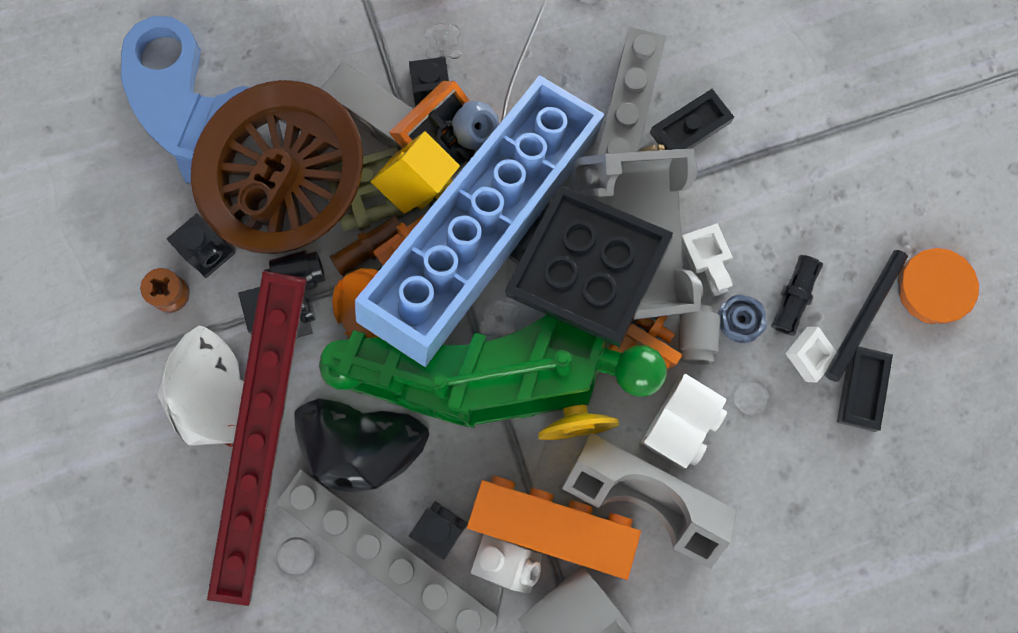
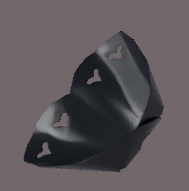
[294,398,429,492]

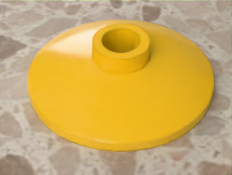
[538,405,620,440]

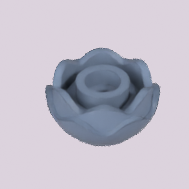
[452,101,499,151]
[718,294,767,343]

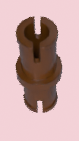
[329,215,400,277]

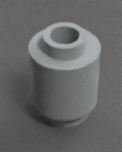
[678,305,720,365]

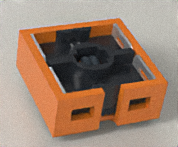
[389,81,480,180]

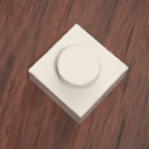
[785,327,836,383]

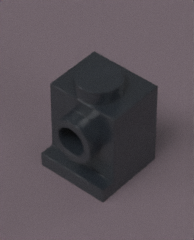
[166,213,235,278]
[409,501,468,560]

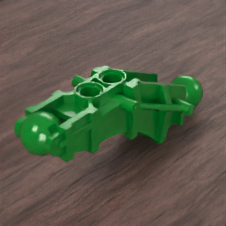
[319,314,667,429]

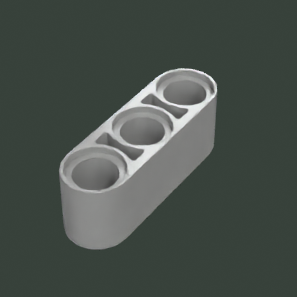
[321,62,413,151]

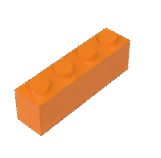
[467,475,641,580]

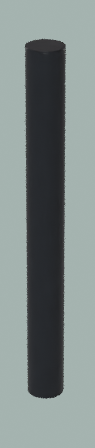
[824,250,908,382]

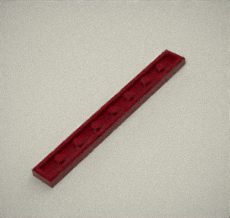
[207,271,307,606]

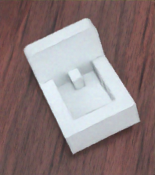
[471,534,542,594]

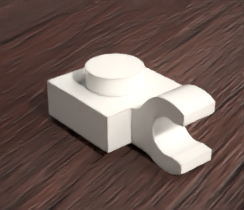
[681,223,733,298]

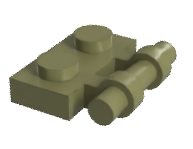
[324,146,417,231]

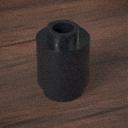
[264,250,326,291]

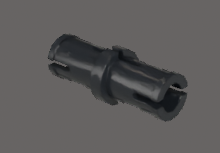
[771,255,823,336]

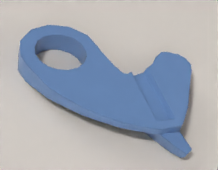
[121,16,250,184]

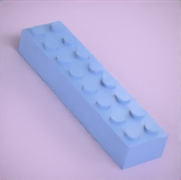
[355,75,605,367]

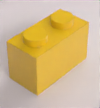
[370,131,460,214]

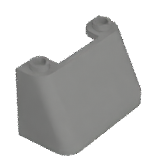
[572,149,703,319]

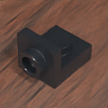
[409,57,449,107]

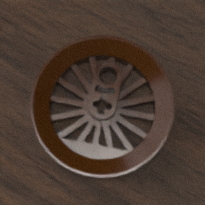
[191,80,363,254]

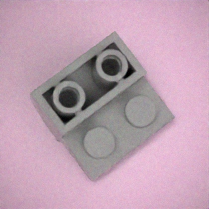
[518,566,635,633]

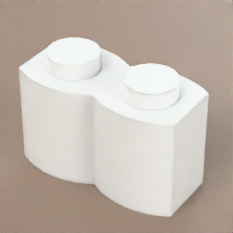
[640,374,727,469]

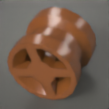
[140,268,190,313]

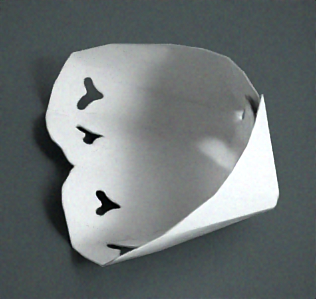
[157,325,244,446]

